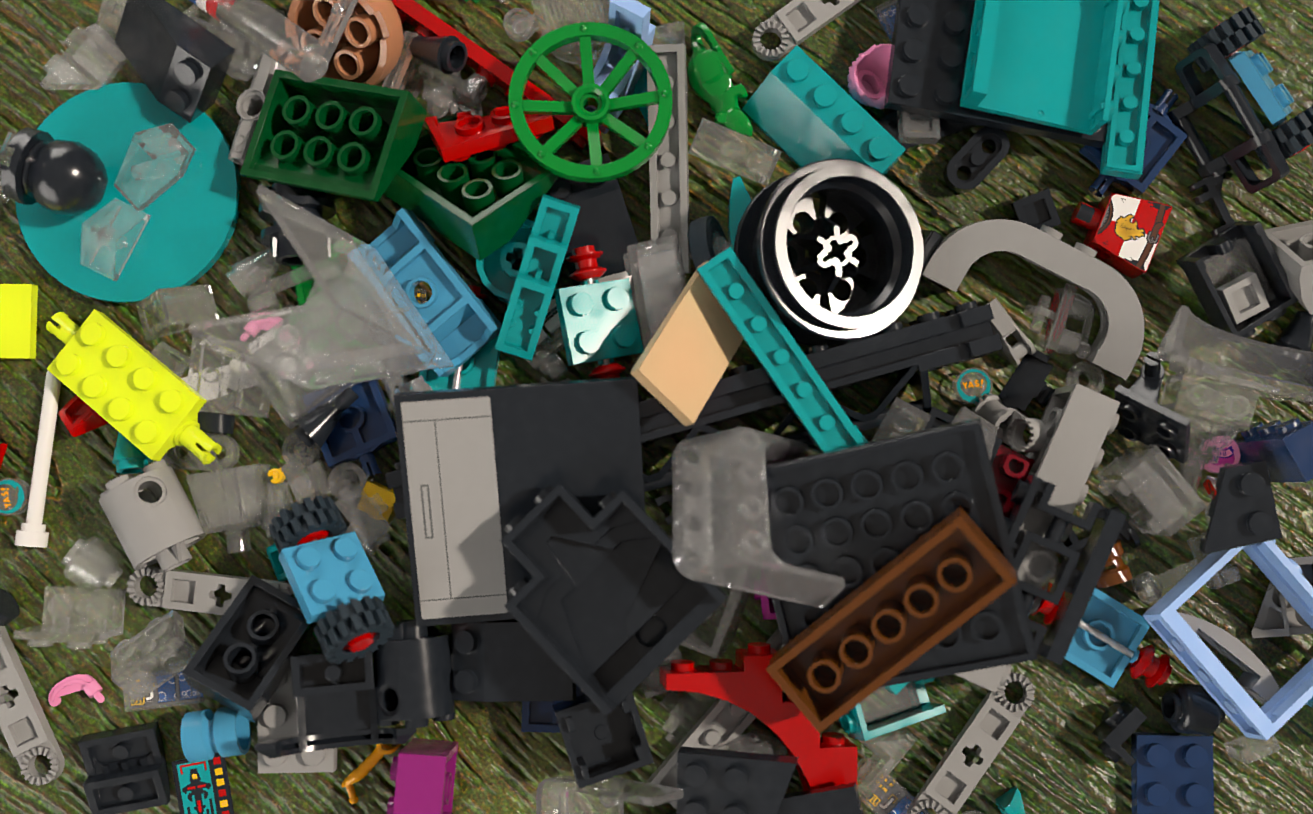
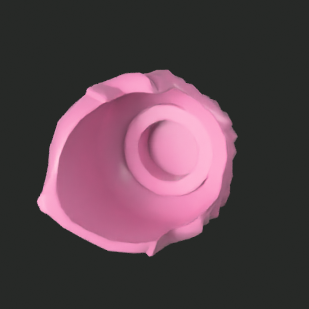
[847,44,892,109]

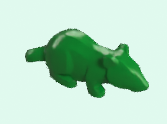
[687,22,753,137]

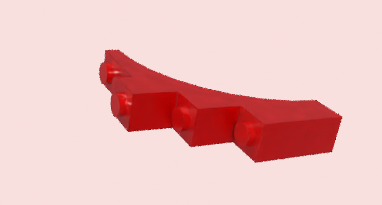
[659,642,858,791]

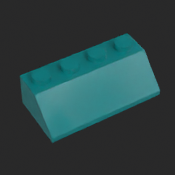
[742,45,906,175]

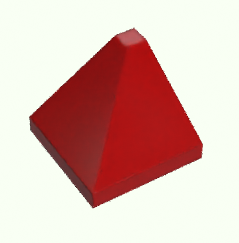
[57,395,109,437]

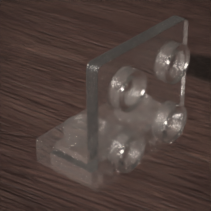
[13,585,126,649]

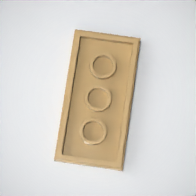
[630,260,743,427]

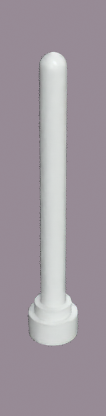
[14,371,62,548]

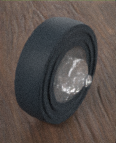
[688,216,733,269]

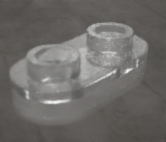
[162,433,240,471]

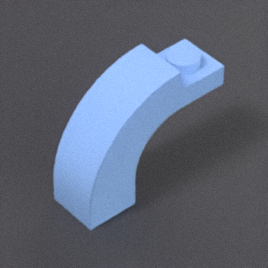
[582,0,656,135]

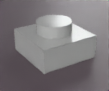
[1216,272,1270,324]

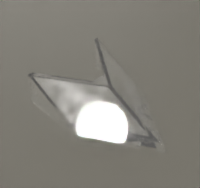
[188,185,454,391]

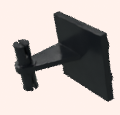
[1114,352,1191,464]

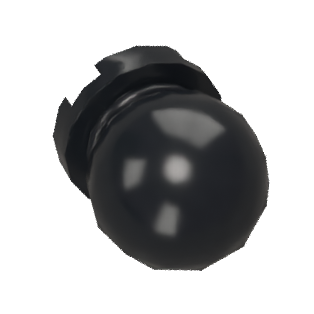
[0,127,108,216]

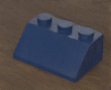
[1235,418,1313,483]

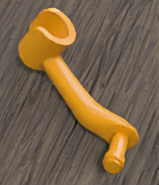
[341,744,401,804]

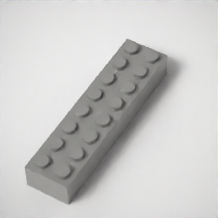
[955,383,1120,693]

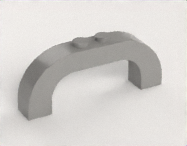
[921,219,1145,380]

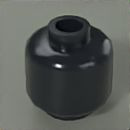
[1161,683,1226,735]

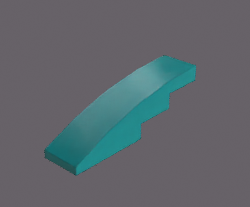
[495,194,581,361]

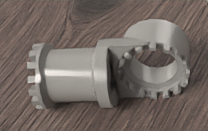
[971,393,1047,453]

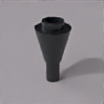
[294,386,359,448]

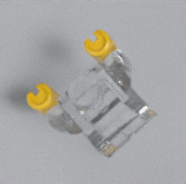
[267,460,340,505]

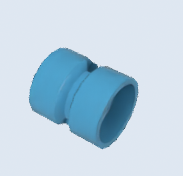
[180,706,251,763]

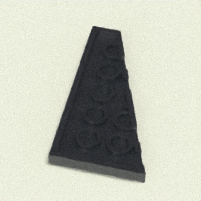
[677,746,798,814]

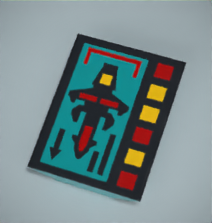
[171,753,234,814]

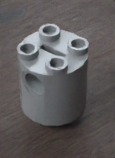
[98,459,207,573]

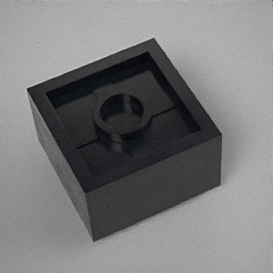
[552,692,654,789]

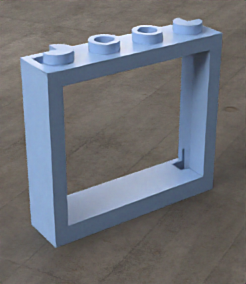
[1142,540,1313,740]

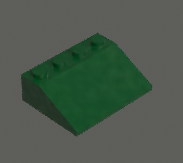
[240,69,427,202]
[385,107,559,261]

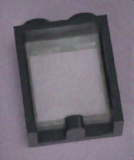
[1176,221,1299,341]

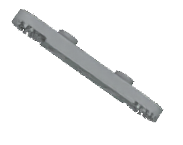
[752,0,861,61]
[126,566,294,615]
[0,626,65,786]
[906,672,1035,814]

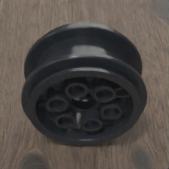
[734,158,924,346]

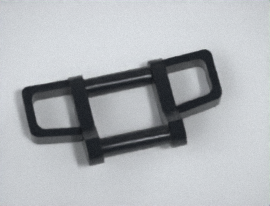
[1167,43,1290,194]

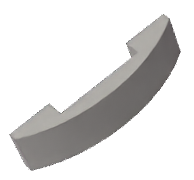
[1146,607,1280,705]

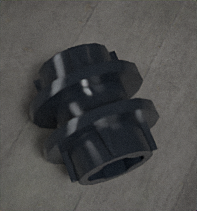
[258,183,338,266]

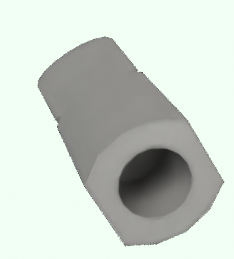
[986,298,1036,366]

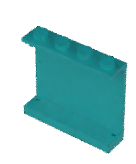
[960,0,1128,135]

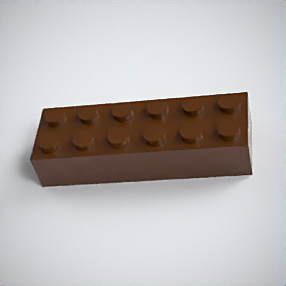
[766,506,1017,733]

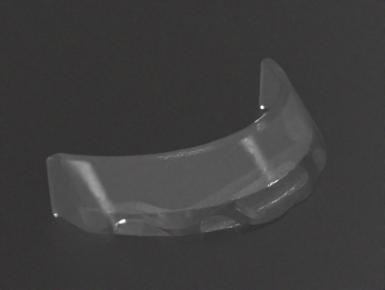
[1156,305,1313,406]

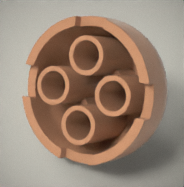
[287,0,404,85]

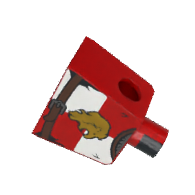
[1070,193,1172,279]

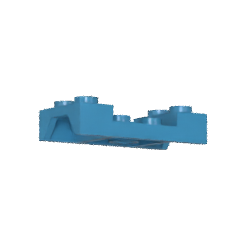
[345,208,502,377]

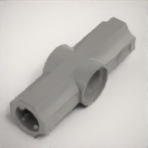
[228,52,294,165]

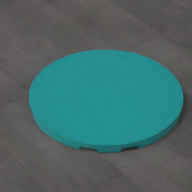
[15,82,241,304]

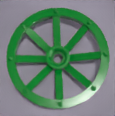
[508,22,673,183]

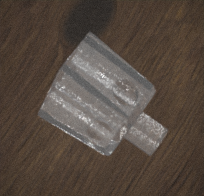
[186,464,270,554]

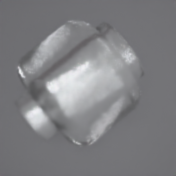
[61,536,124,593]

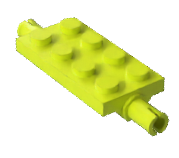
[46,309,222,465]

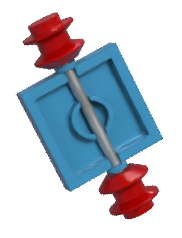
[1030,582,1172,688]

